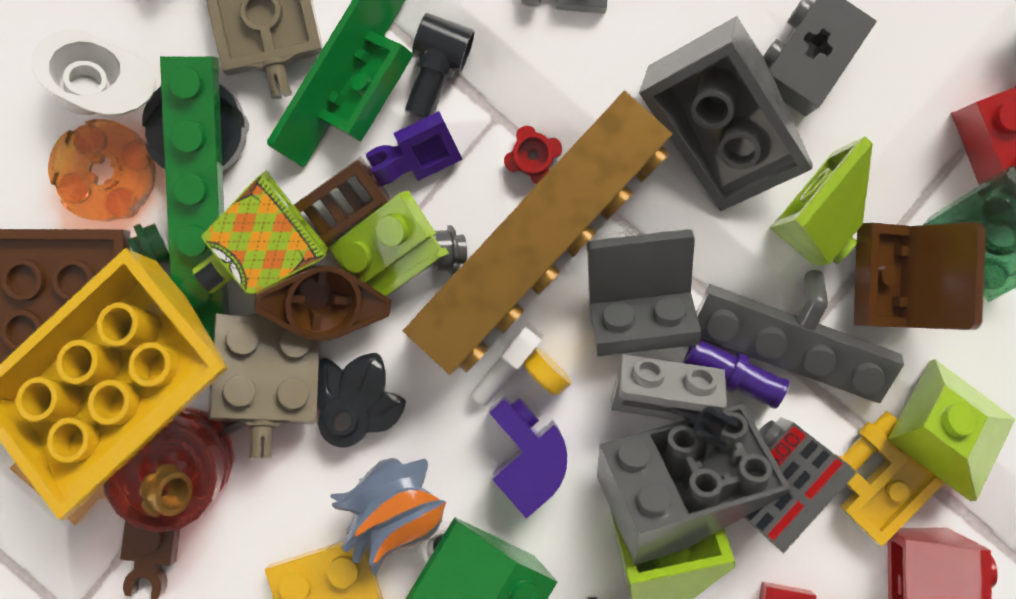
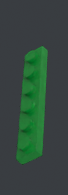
[160,56,229,341]

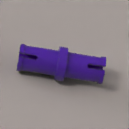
[682,340,789,409]

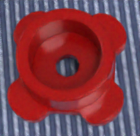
[504,126,562,184]

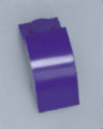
[489,395,568,519]

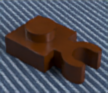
[120,506,182,599]

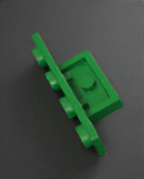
[267,0,414,167]

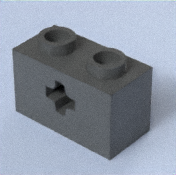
[763,0,877,117]

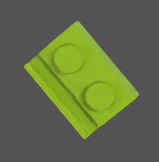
[328,190,449,297]

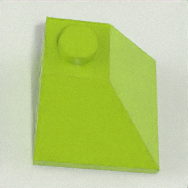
[769,136,873,266]
[887,359,1016,502]
[610,509,735,599]

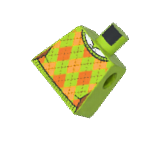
[192,170,328,295]

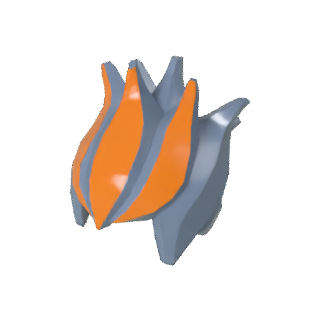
[330,458,446,574]

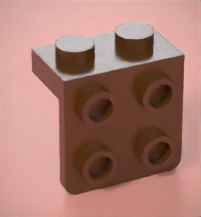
[854,222,986,330]

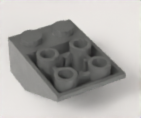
[597,404,791,565]

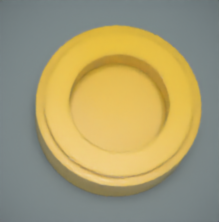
[523,347,572,396]

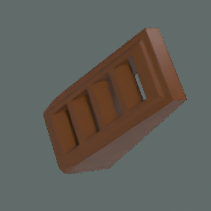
[294,156,390,245]

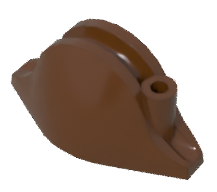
[254,265,391,341]

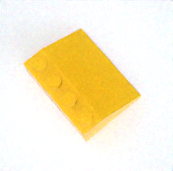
[0,248,228,520]

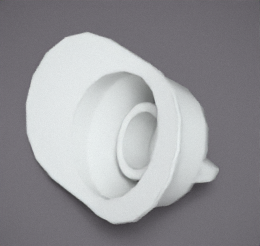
[31,29,156,116]

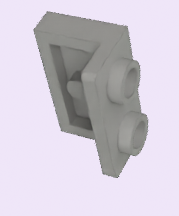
[611,354,727,421]

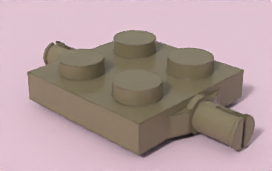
[206,0,324,99]
[208,313,319,459]

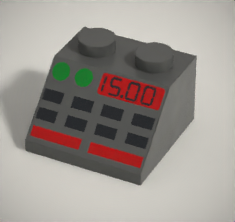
[744,417,857,554]

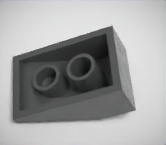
[639,16,813,212]

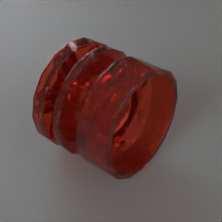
[103,406,235,533]

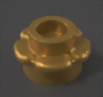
[140,463,193,517]

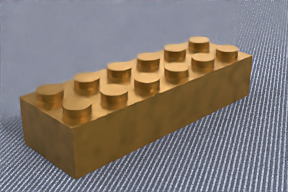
[402,89,672,375]

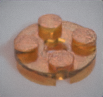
[48,119,156,222]

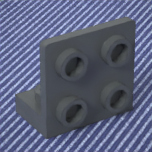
[587,229,701,357]

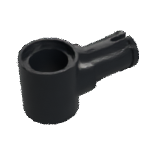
[404,13,475,118]

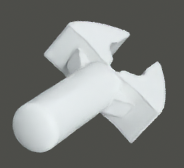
[471,322,545,406]

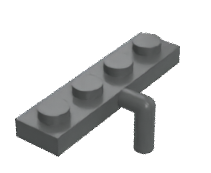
[696,270,904,404]

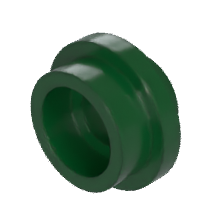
[128,223,170,266]

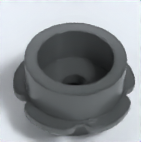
[433,225,467,275]

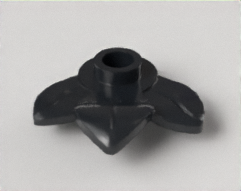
[317,353,407,448]

